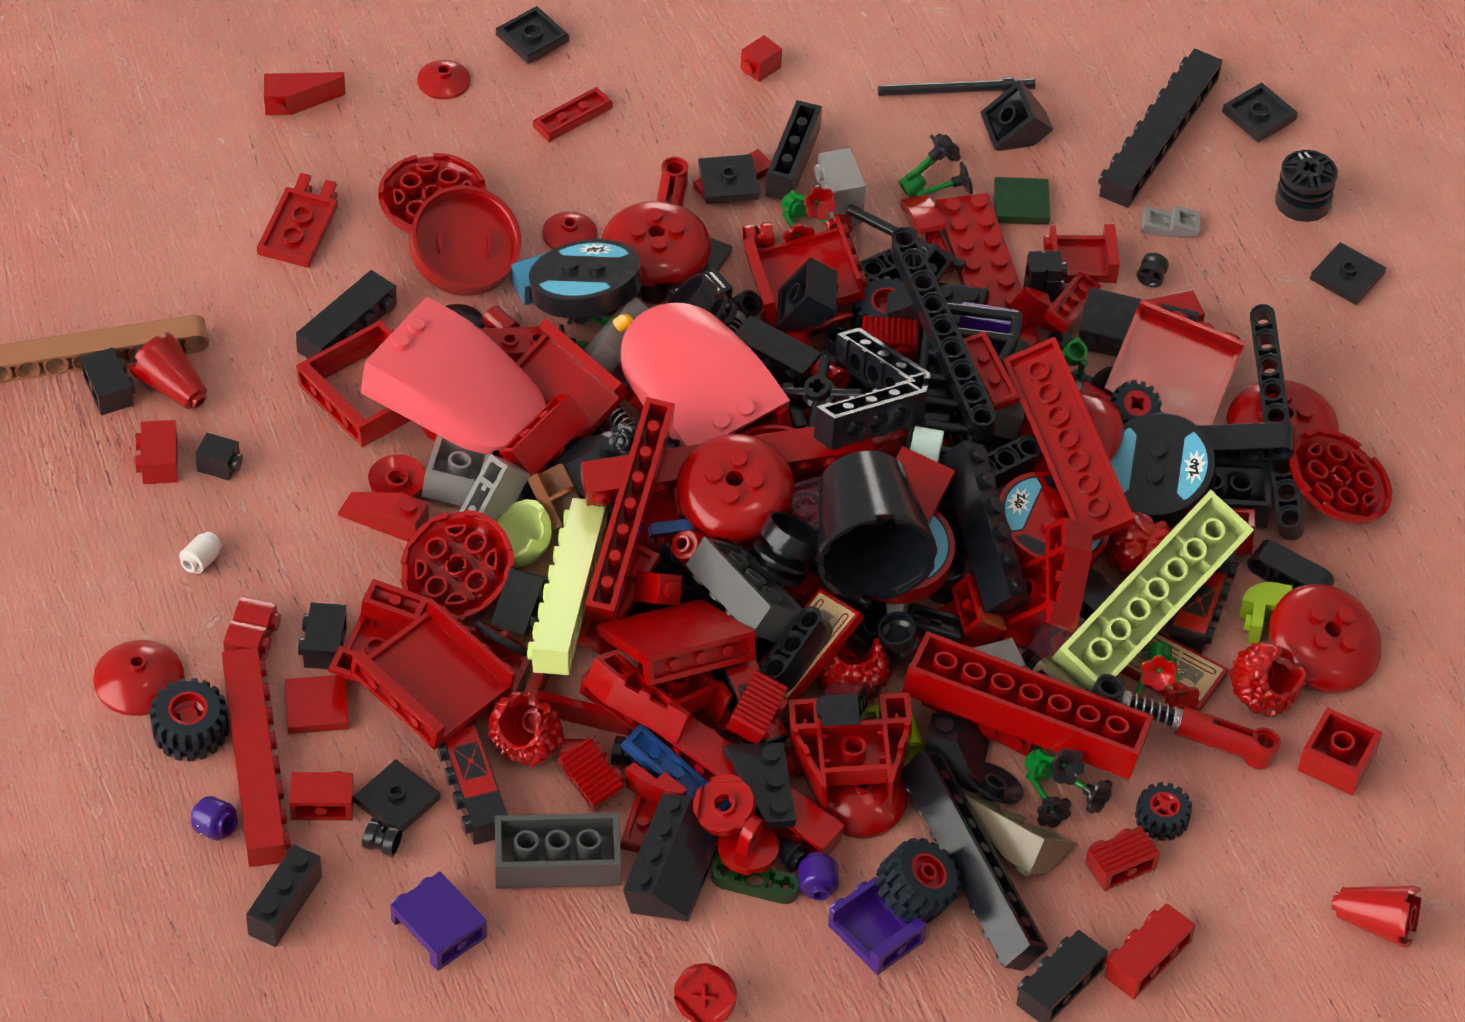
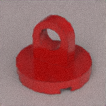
[717,814,779,875]
[674,963,738,1022]

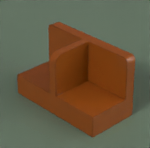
[527,464,581,531]

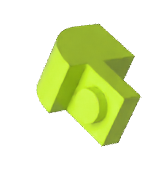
[1239,582,1292,644]

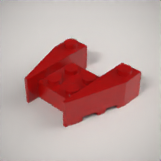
[1002,517,1093,650]
[584,650,733,743]
[788,692,912,808]

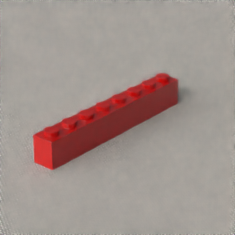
[585,397,675,623]
[222,648,291,867]

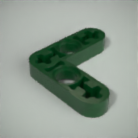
[711,851,799,904]

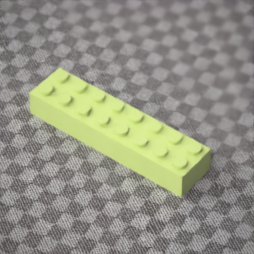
[1051,490,1254,692]

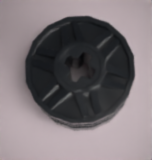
[1275,150,1338,222]
[667,273,738,327]
[746,511,818,588]

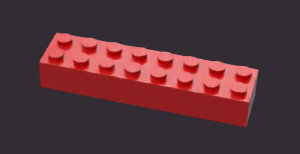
[902,631,1154,780]

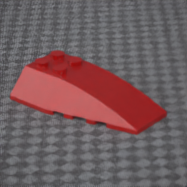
[328,579,530,708]

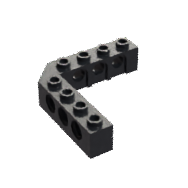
[814,328,931,450]

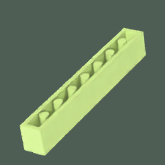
[527,498,608,675]

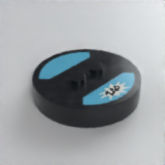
[529,239,643,318]
[1110,413,1217,525]

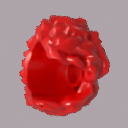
[1105,512,1174,576]
[817,638,892,700]
[1229,641,1307,718]
[488,692,564,768]

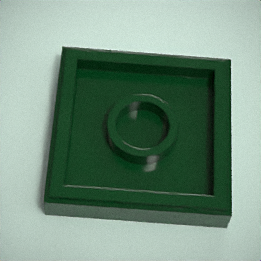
[994,177,1050,225]

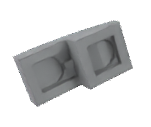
[1141,205,1200,237]

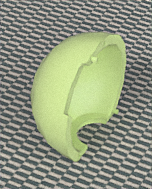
[495,499,552,568]

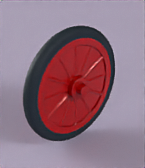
[475,621,528,657]

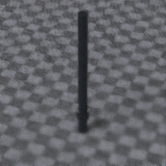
[877,77,1035,96]

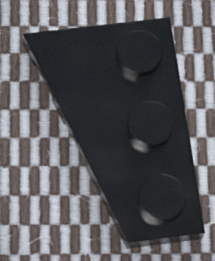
[722,742,796,828]

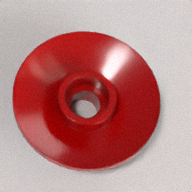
[418,60,470,99]
[542,211,597,249]
[805,313,854,337]
[368,454,425,497]

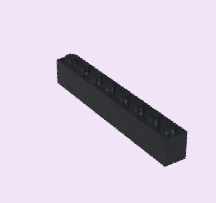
[1098,48,1223,208]
[901,749,1049,971]

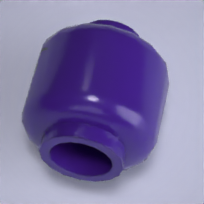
[191,796,238,841]
[798,852,839,900]

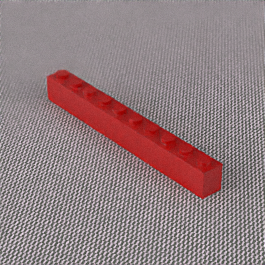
[581,426,875,507]
[579,666,845,855]

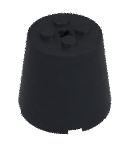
[817,451,938,601]

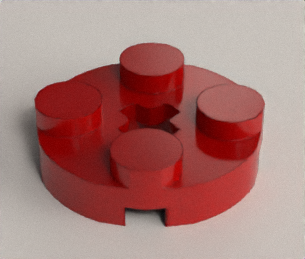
[693,774,756,836]

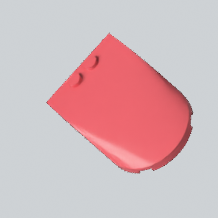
[361,296,546,454]
[620,303,790,447]

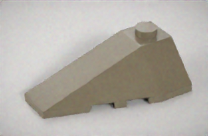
[961,788,1075,877]

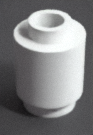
[179,532,222,574]

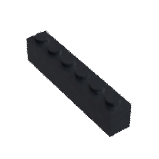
[940,441,1030,616]

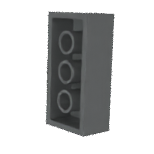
[686,537,803,643]
[495,813,621,888]

